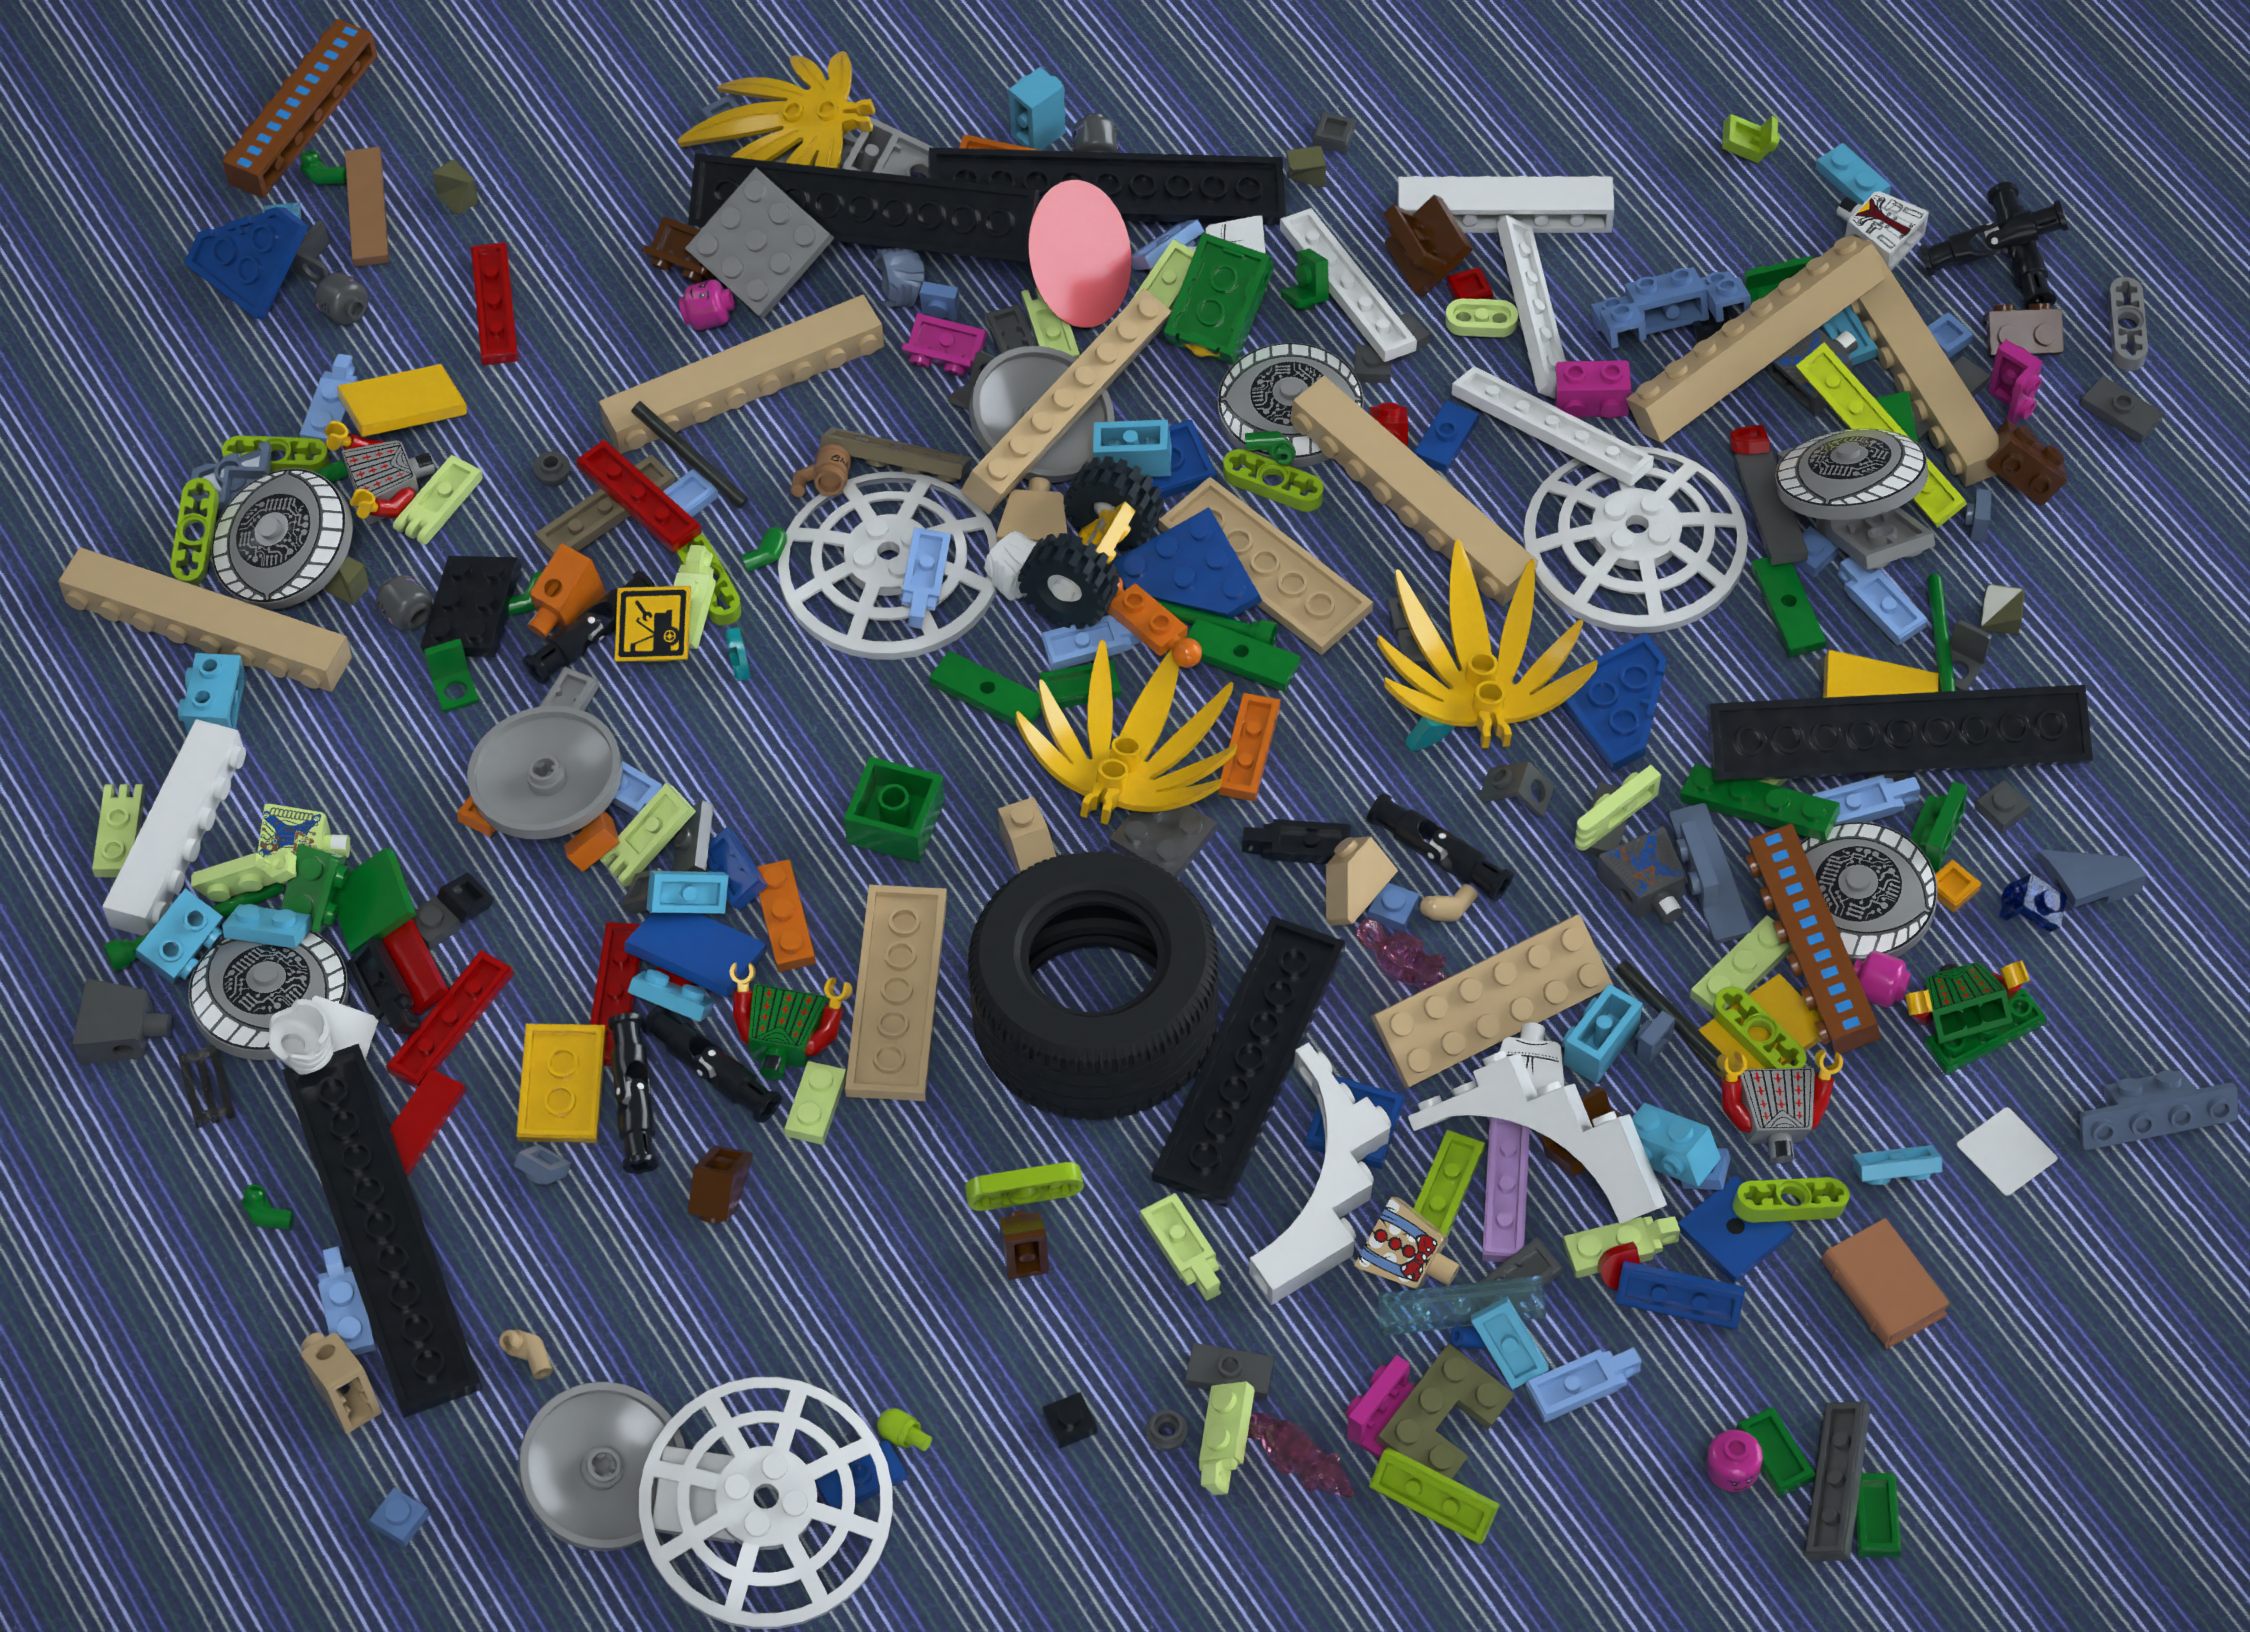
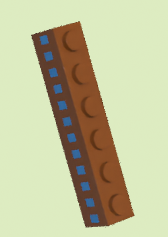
[222,19,377,199]
[1745,823,1881,1054]

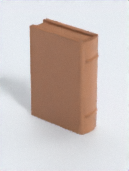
[1821,1218,1950,1349]

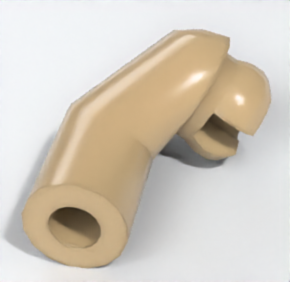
[1420,884,1478,922]
[499,1330,553,1379]

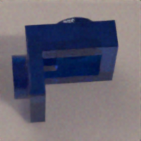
[2000,873,2067,932]

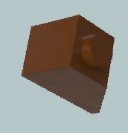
[688,1145,753,1223]
[999,1211,1049,1280]

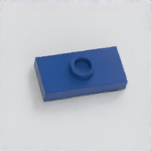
[1414,400,1479,473]
[707,827,768,910]
[815,1439,908,1510]

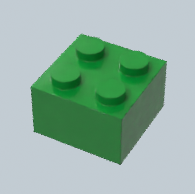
[844,756,945,863]

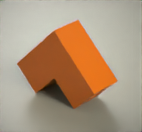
[564,811,620,872]

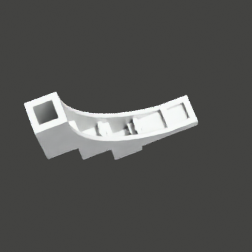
[1249,1042,1391,1305]
[1408,1050,1667,1224]

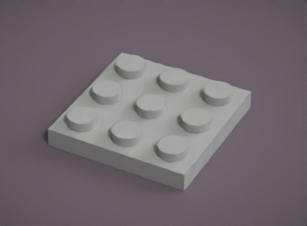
[685,168,834,319]

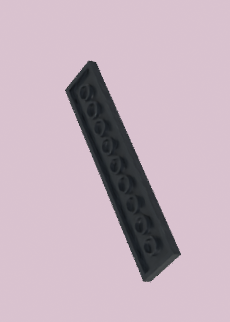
[928,147,1286,225]
[688,153,1040,263]
[1706,685,2093,782]
[282,1043,483,1418]

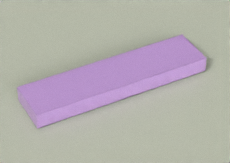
[1482,1117,1530,1262]

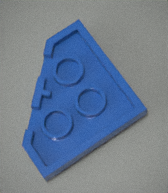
[184,207,309,319]
[1112,507,1262,619]
[1550,633,1667,772]

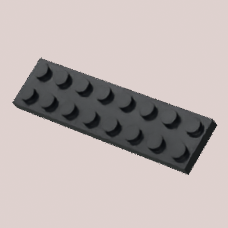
[1152,916,1345,1208]

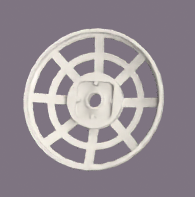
[1523,446,1748,634]
[778,472,998,660]
[639,1377,893,1629]

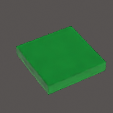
[334,847,416,954]

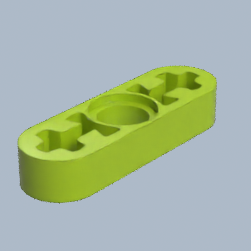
[222,435,330,472]
[1223,449,1324,512]
[170,478,219,585]
[677,534,742,626]
[1713,987,1807,1069]
[965,1162,1084,1211]
[1732,1177,1850,1223]

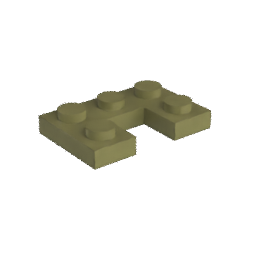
[1374,1343,1515,1479]

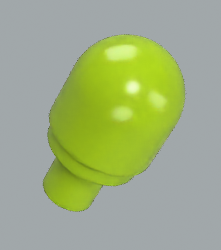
[877,1408,932,1451]

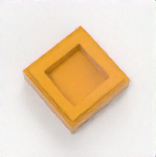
[1935,859,1982,913]

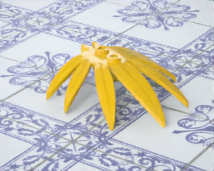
[678,51,875,169]
[1377,539,1598,748]
[1015,640,1237,825]

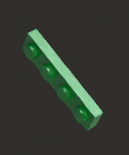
[1680,764,1840,841]

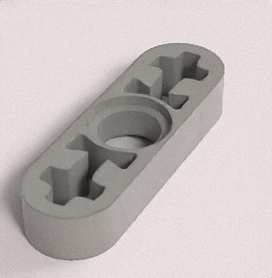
[2107,277,2148,371]

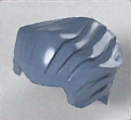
[873,247,925,307]

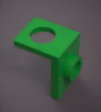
[424,639,479,713]

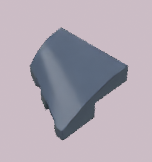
[191,442,271,517]
[2037,850,2147,908]

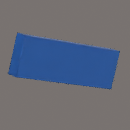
[1615,1261,1746,1330]

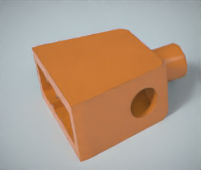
[527,543,606,639]

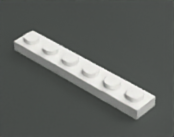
[1280,208,1417,362]
[1496,215,1566,399]
[1452,366,1654,486]

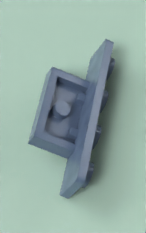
[1669,803,1752,944]
[2080,1070,2238,1150]

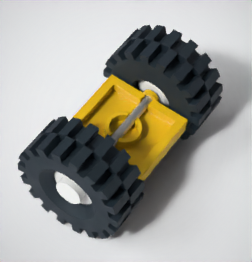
[1018,456,1164,629]

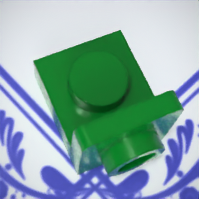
[1281,248,1329,309]

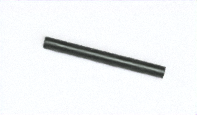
[631,401,749,509]
[1616,961,1729,1072]

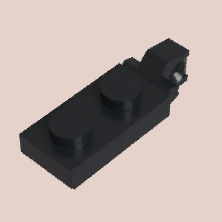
[1242,819,1351,864]
[347,936,421,1037]

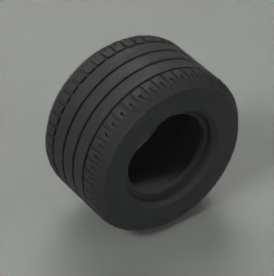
[968,850,1219,1120]

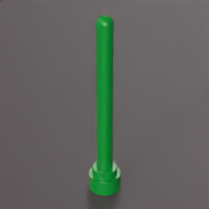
[1927,573,1956,692]
[1156,600,1278,646]
[103,882,284,973]

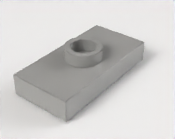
[539,667,599,711]

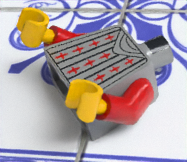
[324,421,436,525]
[1716,1050,1843,1164]

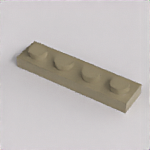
[820,427,972,482]
[534,454,675,558]

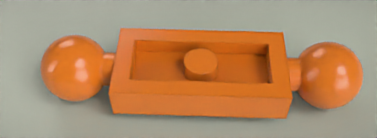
[1108,573,1202,668]

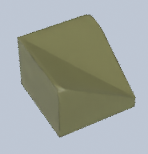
[1286,146,1326,187]
[432,160,478,215]
[325,556,370,606]
[1980,584,2025,635]

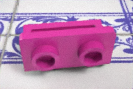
[901,313,988,377]
[1988,339,2043,424]
[1554,360,1631,418]
[1346,1355,1415,1459]

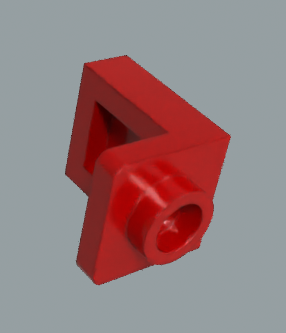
[1370,402,1408,447]

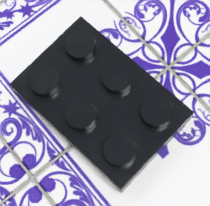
[420,556,522,657]

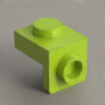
[1722,114,1780,163]

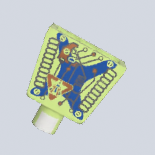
[258,804,350,885]

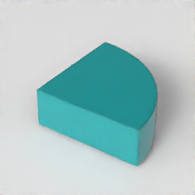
[725,627,750,681]
[1404,717,1456,751]

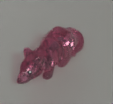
[1357,918,1452,990]
[1247,1413,1354,1498]

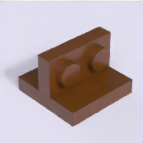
[1384,195,1474,297]

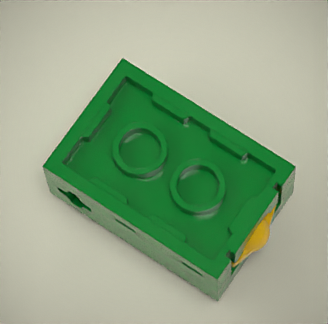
[1163,233,1275,365]

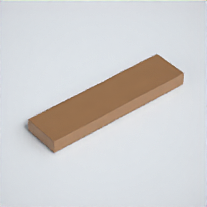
[345,147,390,267]

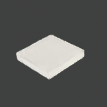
[652,1446,735,1544]

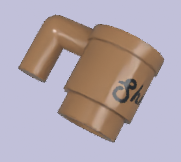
[791,444,851,497]

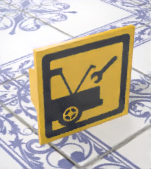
[614,586,691,662]

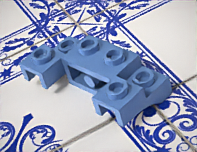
[1591,267,1751,349]

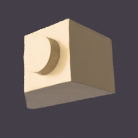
[998,797,1056,874]
[1326,836,1398,926]

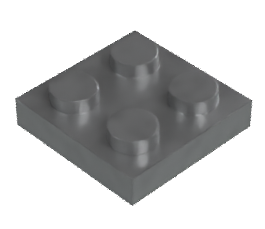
[1109,805,1217,878]

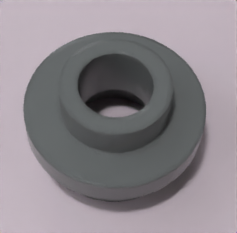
[533,451,571,487]
[1146,1410,1188,1451]

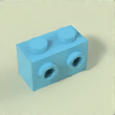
[1008,67,1066,150]
[1093,420,1172,477]
[178,653,247,734]
[135,888,223,985]
[1561,984,1643,1084]
[1632,1103,1721,1187]

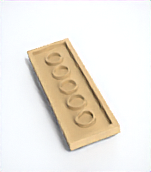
[1158,477,1373,656]
[845,885,947,1101]
[1371,914,1613,1088]

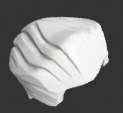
[984,531,1037,601]
[269,999,334,1075]

